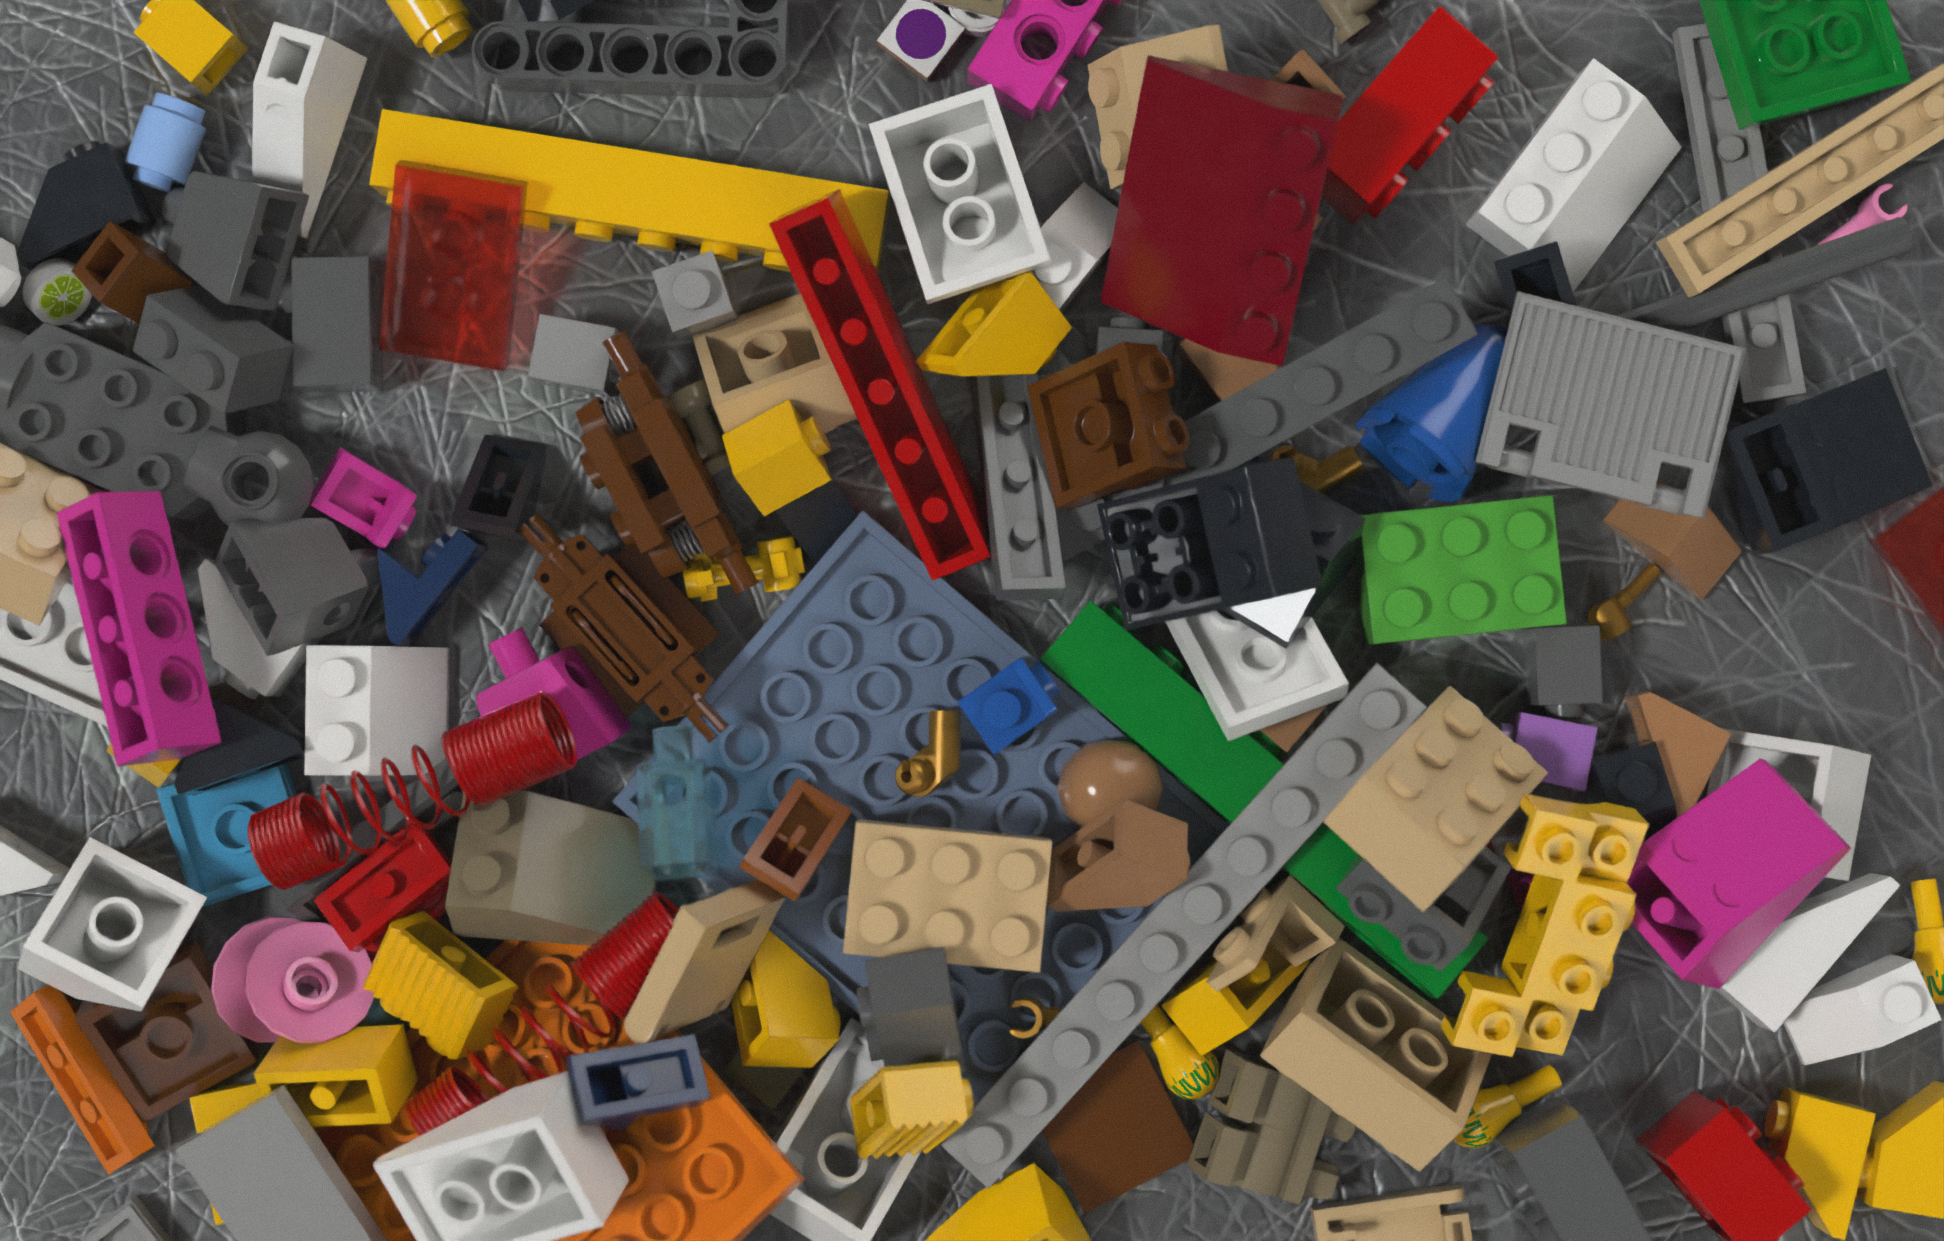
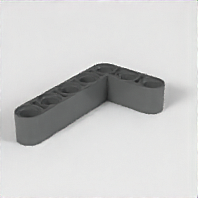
[471,0,792,99]

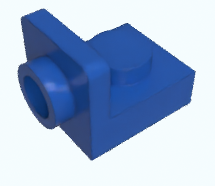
[957,657,1060,754]

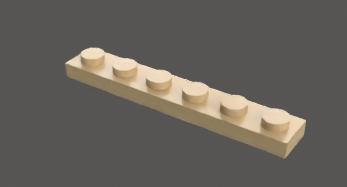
[1656,62,1944,297]

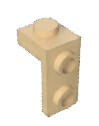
[1207,875,1344,992]

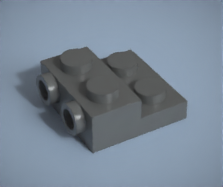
[1336,846,1512,972]

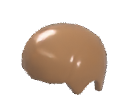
[1057,740,1164,828]

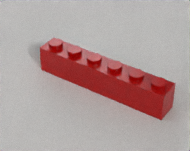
[769,189,991,581]

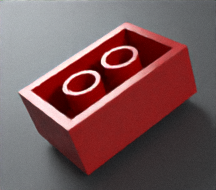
[1321,6,1499,225]

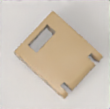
[624,879,785,1044]
[1310,1184,1473,1241]

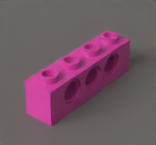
[967,0,1123,123]
[57,491,221,766]

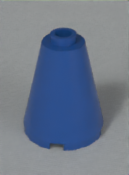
[1356,323,1507,503]

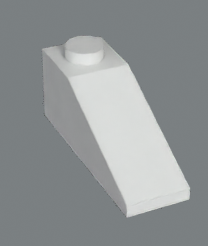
[1714,873,1900,1032]

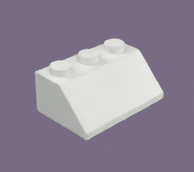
[1465,58,1682,292]

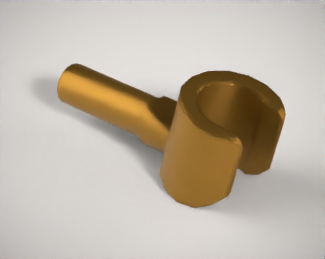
[1587,563,1661,642]
[1009,996,1063,1038]

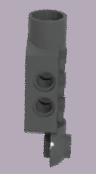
[0,322,314,526]

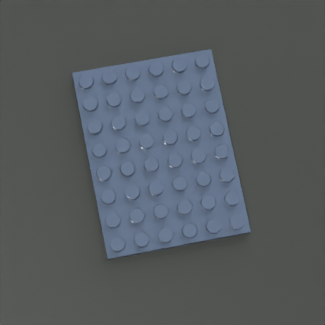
[612,511,1229,1107]

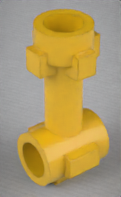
[683,535,805,602]

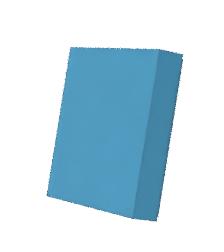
[156,764,297,908]

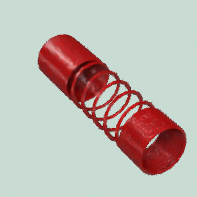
[247,690,578,891]
[406,891,679,1136]

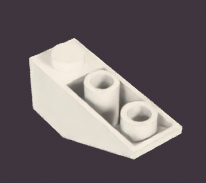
[252,21,368,239]

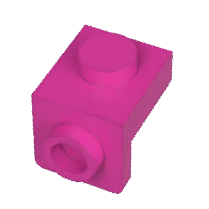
[310,447,417,549]

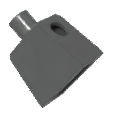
[162,171,309,311]
[214,518,381,656]

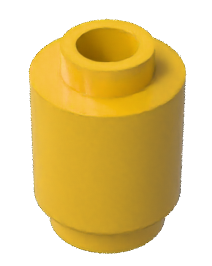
[385,0,473,57]

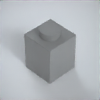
[651,250,738,341]
[528,314,620,397]

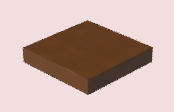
[1042,1038,1194,1214]

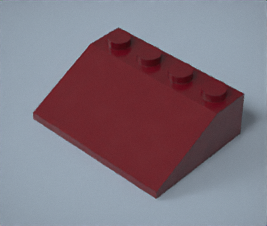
[1100,55,1343,366]

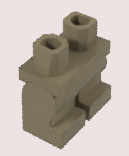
[1187,1049,1356,1205]

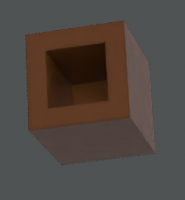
[71,221,193,324]

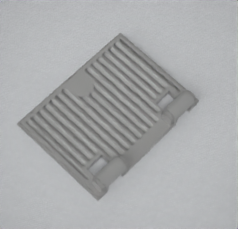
[1475,292,1746,519]

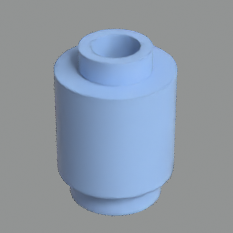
[124,92,206,193]

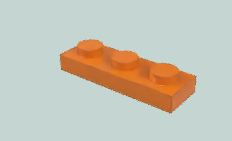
[10,985,155,1175]

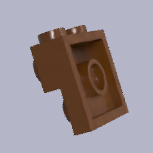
[1027,341,1190,509]
[75,940,259,1123]

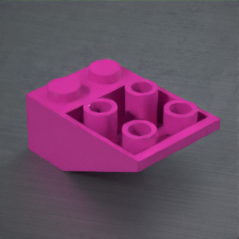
[1627,758,1852,989]

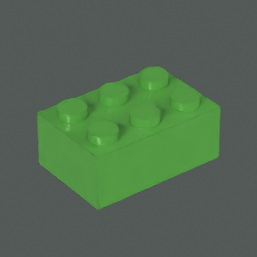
[1354,495,1567,646]

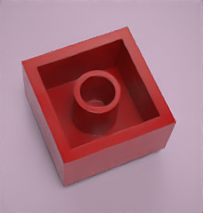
[1635,1091,1812,1241]

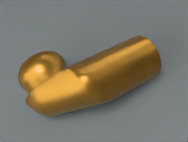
[1269,445,1365,495]
[894,711,961,797]

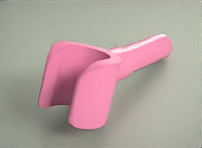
[1817,184,1908,245]

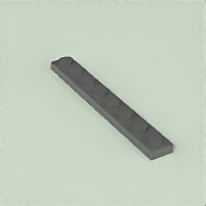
[1055,276,1478,562]

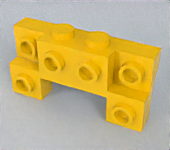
[1440,793,1649,1057]

